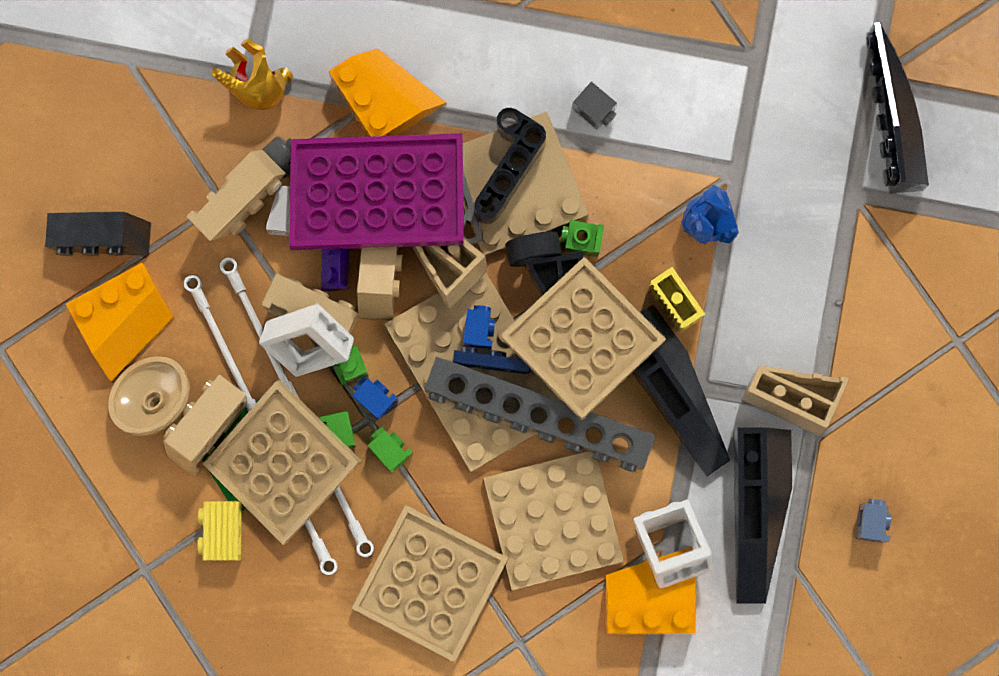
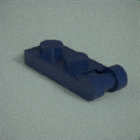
[453,347,532,374]

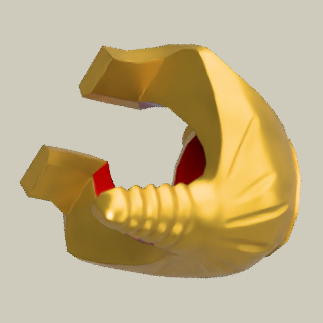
[212,38,294,111]

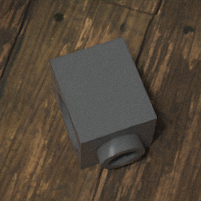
[572,81,617,130]

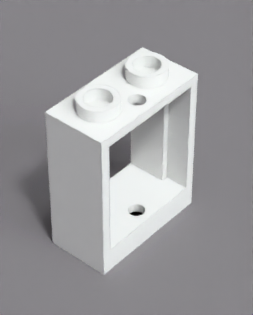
[259,304,354,377]
[633,499,715,589]

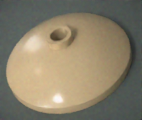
[108,356,190,436]

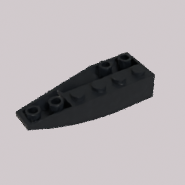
[866,22,929,194]
[632,304,730,477]
[733,427,792,604]

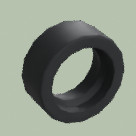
[505,232,562,267]

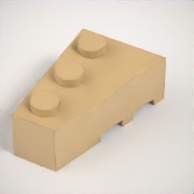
[186,150,286,241]
[742,366,849,436]
[164,375,247,477]

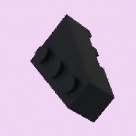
[45,212,151,256]
[525,252,584,297]

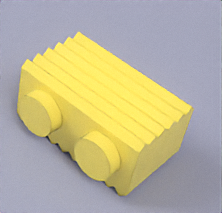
[648,267,705,333]
[198,501,242,561]

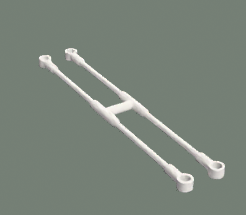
[184,258,374,575]

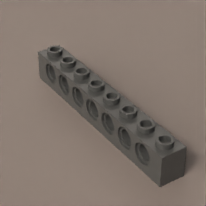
[424,356,656,473]

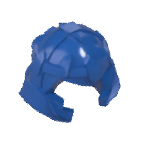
[681,185,739,244]

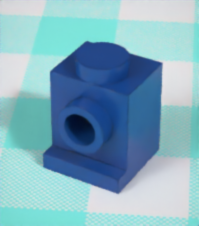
[463,305,495,350]
[352,376,398,421]

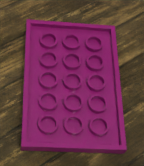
[289,133,464,250]

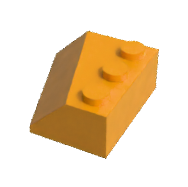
[329,48,447,137]
[66,263,174,383]
[606,546,696,634]

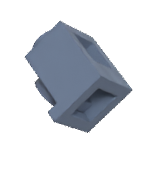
[856,499,891,543]

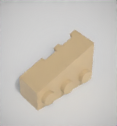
[411,239,488,310]
[357,247,402,320]
[261,273,359,334]

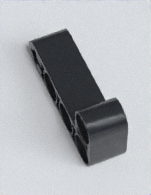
[474,107,546,224]

